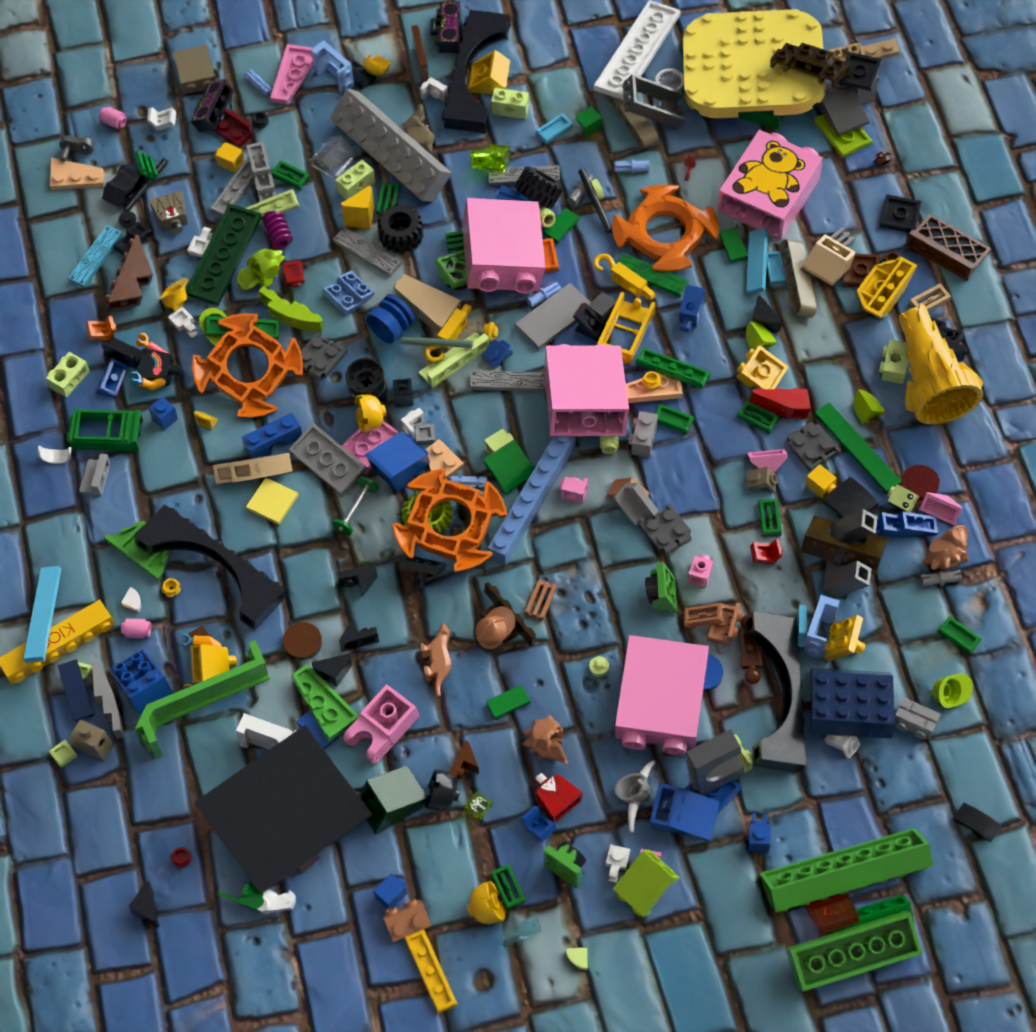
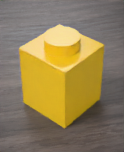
[215,142,245,173]
[806,464,837,499]

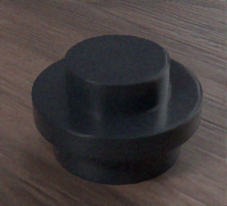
[251,112,269,128]
[118,211,137,228]

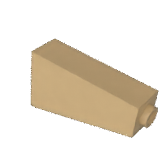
[394,274,461,334]

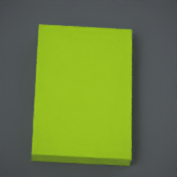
[814,114,872,158]

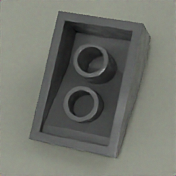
[814,82,870,136]

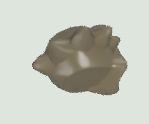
[402,104,434,154]

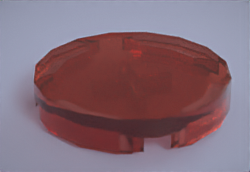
[901,465,940,501]

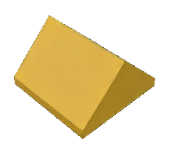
[341,185,375,229]

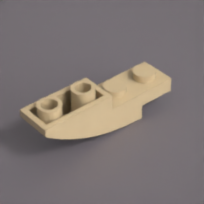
[828,38,900,64]
[213,453,293,484]

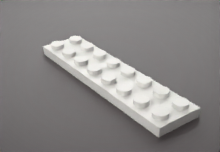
[594,0,681,100]

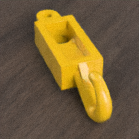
[593,254,655,300]
[424,304,472,363]

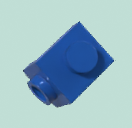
[481,339,514,368]
[521,806,557,842]

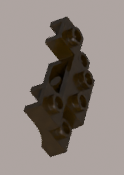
[770,43,850,88]

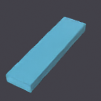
[746,227,768,295]

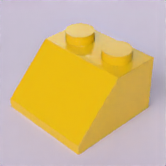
[468,50,510,94]

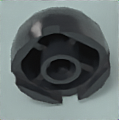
[425,769,460,811]

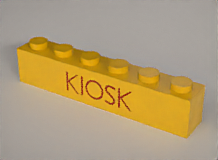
[0,599,114,685]

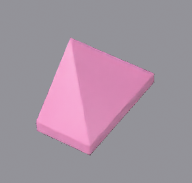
[747,449,788,473]
[919,492,962,525]

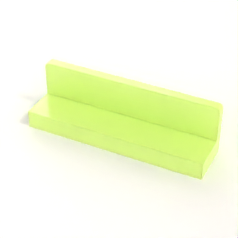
[419,332,490,388]

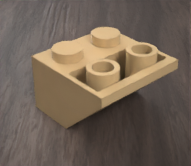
[802,234,856,286]

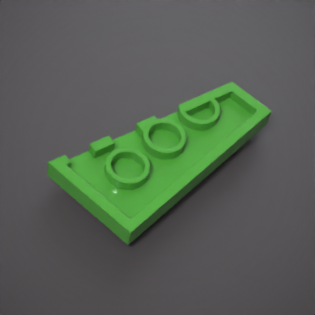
[292,664,359,742]

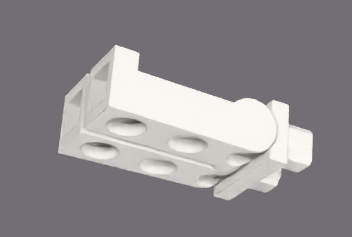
[236,713,297,750]

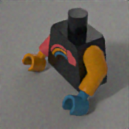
[129,333,183,391]

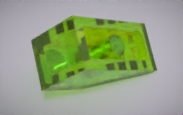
[470,144,511,171]

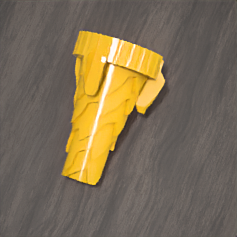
[899,304,983,425]

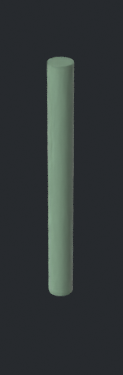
[401,337,474,348]

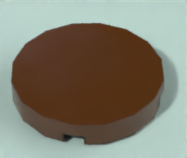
[283,622,322,660]

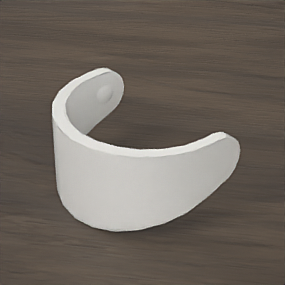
[38,446,72,464]

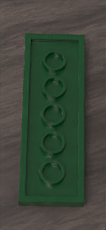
[186,203,262,306]

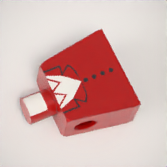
[534,773,583,823]

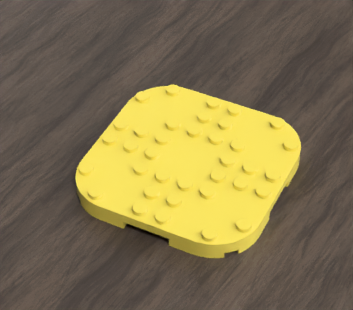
[683,9,825,118]

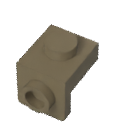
[746,467,778,492]

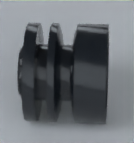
[345,358,388,403]

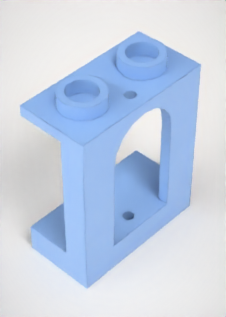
[311,40,354,95]
[804,595,840,658]

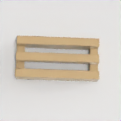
[910,283,951,312]

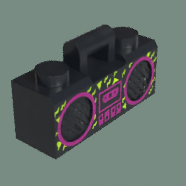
[430,2,461,53]
[191,79,234,132]

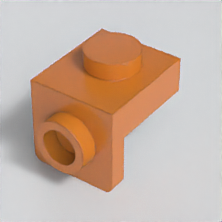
[86,316,116,341]

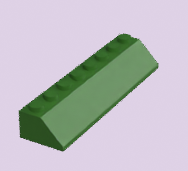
[760,828,933,912]

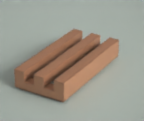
[525,579,557,620]
[684,603,724,628]

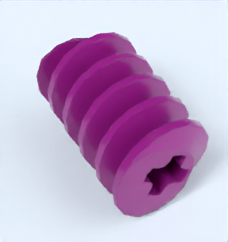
[262,211,293,250]

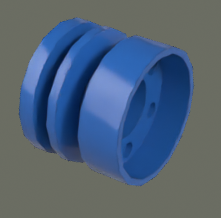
[366,294,415,343]

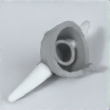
[615,760,656,833]

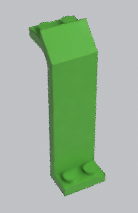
[135,640,270,759]

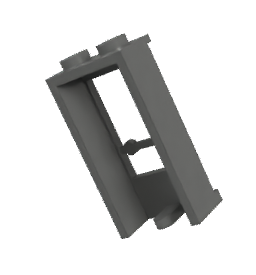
[622,74,687,130]

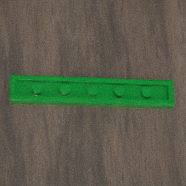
[814,402,902,494]

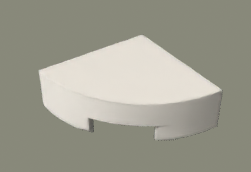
[121,587,141,612]

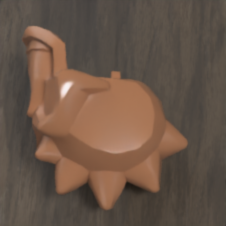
[922,525,969,570]
[523,715,568,764]

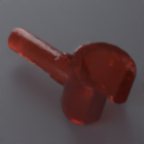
[684,156,696,181]

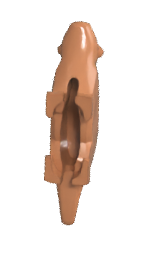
[420,624,452,697]

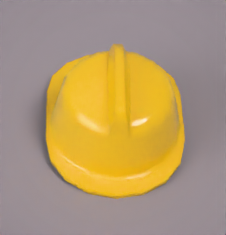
[157,278,188,311]

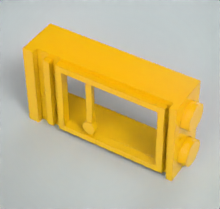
[597,292,655,365]

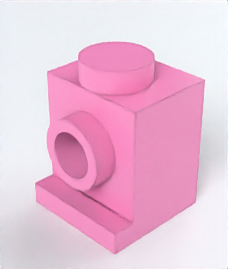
[558,476,588,504]
[688,555,713,588]

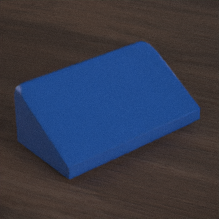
[95,358,128,398]

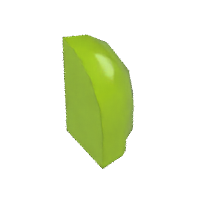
[746,321,777,349]
[854,389,885,424]

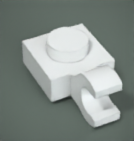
[187,227,213,258]
[168,307,198,339]
[606,844,630,883]

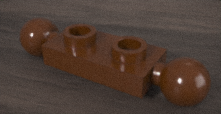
[739,615,762,684]

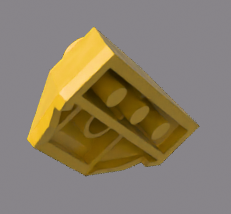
[856,257,917,318]

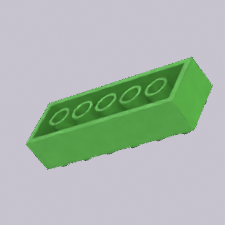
[785,911,923,991]

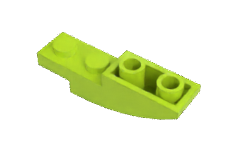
[259,286,324,332]

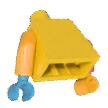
[180,634,237,687]

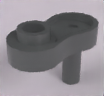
[59,135,95,162]

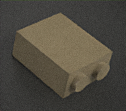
[173,45,215,94]

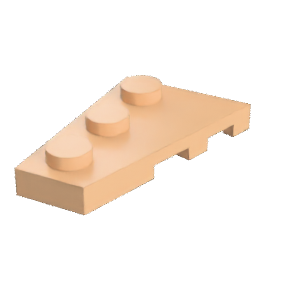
[50,158,105,190]
[626,373,683,403]

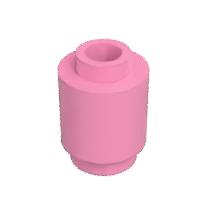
[99,107,127,129]
[121,619,151,639]

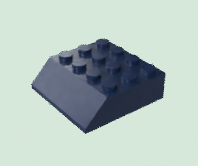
[810,668,895,739]

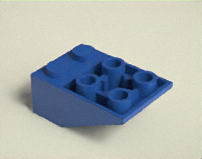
[109,649,173,715]
[650,783,720,841]

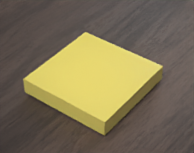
[246,477,299,525]

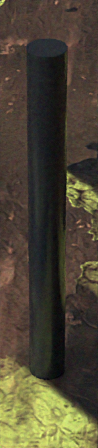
[123,158,168,211]
[578,169,612,233]

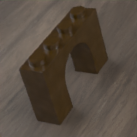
[800,515,888,575]

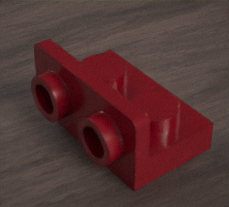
[214,108,253,149]

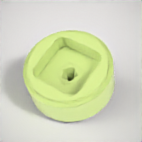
[589,656,609,677]

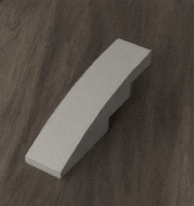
[246,142,276,202]
[92,660,124,739]

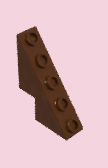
[104,234,153,311]

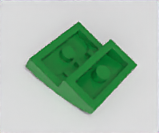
[483,440,534,493]

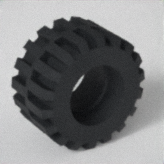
[514,166,564,208]
[377,204,423,253]

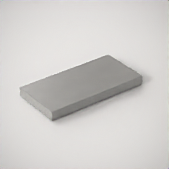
[515,283,591,350]
[288,423,368,497]

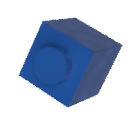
[148,397,178,431]
[374,874,407,909]

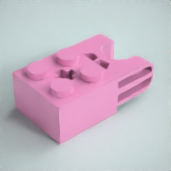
[343,684,420,764]

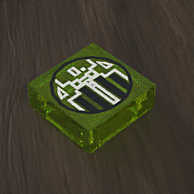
[464,791,493,820]

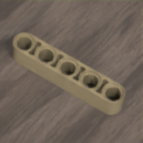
[605,94,659,149]
[780,239,817,318]

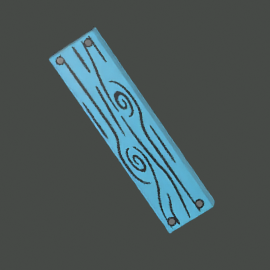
[68,225,123,288]

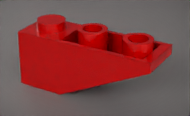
[749,388,811,418]

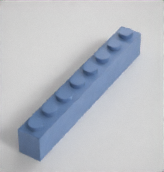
[488,436,576,566]

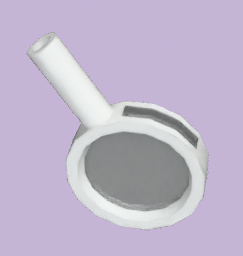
[655,68,684,109]

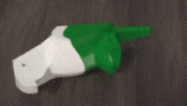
[218,882,296,915]

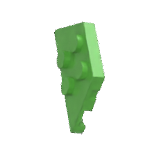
[104,521,171,581]

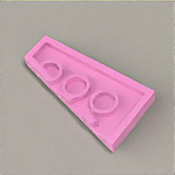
[270,44,313,105]

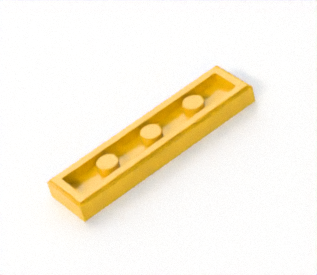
[404,929,457,1014]

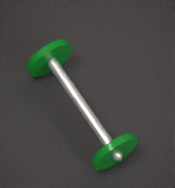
[331,476,379,536]

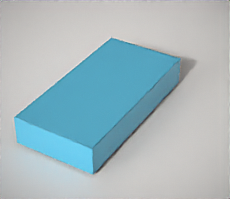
[535,113,574,145]
[766,251,787,286]
[797,605,807,647]

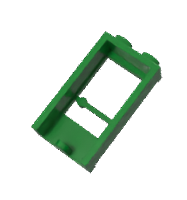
[67,408,144,451]

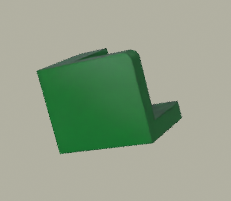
[575,106,602,138]

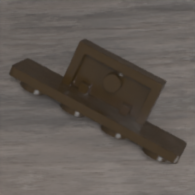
[480,582,536,648]

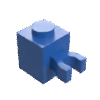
[748,813,771,853]

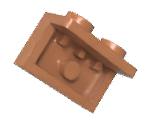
[707,602,743,646]
[381,899,432,942]

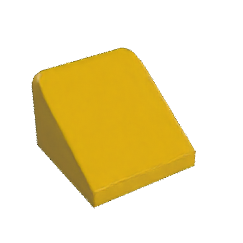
[194,411,218,430]

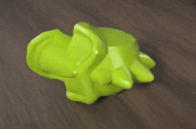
[236,249,285,290]

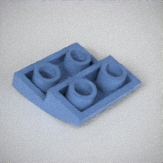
[322,270,375,315]

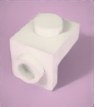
[147,107,176,131]
[401,407,425,440]
[824,735,860,758]

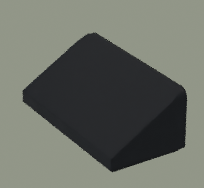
[340,59,376,90]

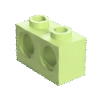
[46,352,90,398]

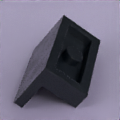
[101,338,142,369]

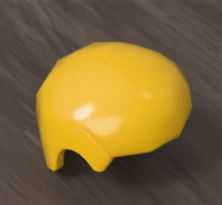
[363,54,391,76]

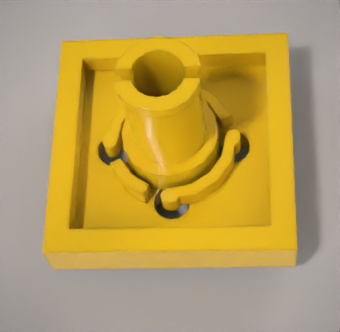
[823,615,865,661]

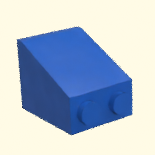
[365,431,430,493]

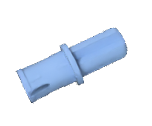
[614,159,649,173]
[526,282,561,308]

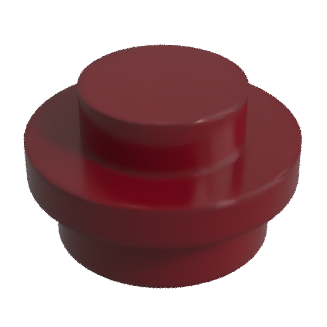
[171,847,192,868]

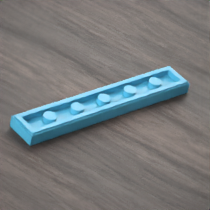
[23,566,61,663]

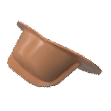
[475,606,516,649]

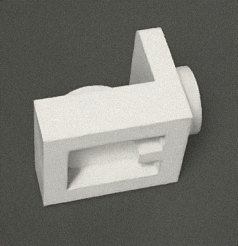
[420,77,448,101]

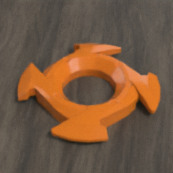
[612,184,719,272]
[192,313,303,418]
[392,468,507,572]

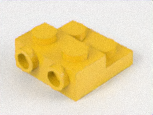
[736,345,788,389]

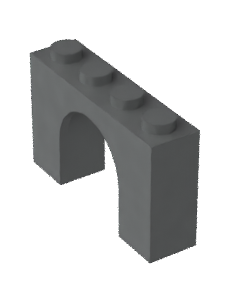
[823,509,878,598]
[685,729,744,795]

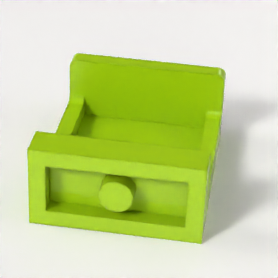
[613,850,680,917]

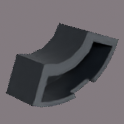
[102,164,147,207]

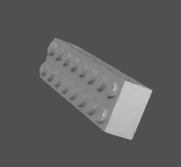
[329,89,452,202]

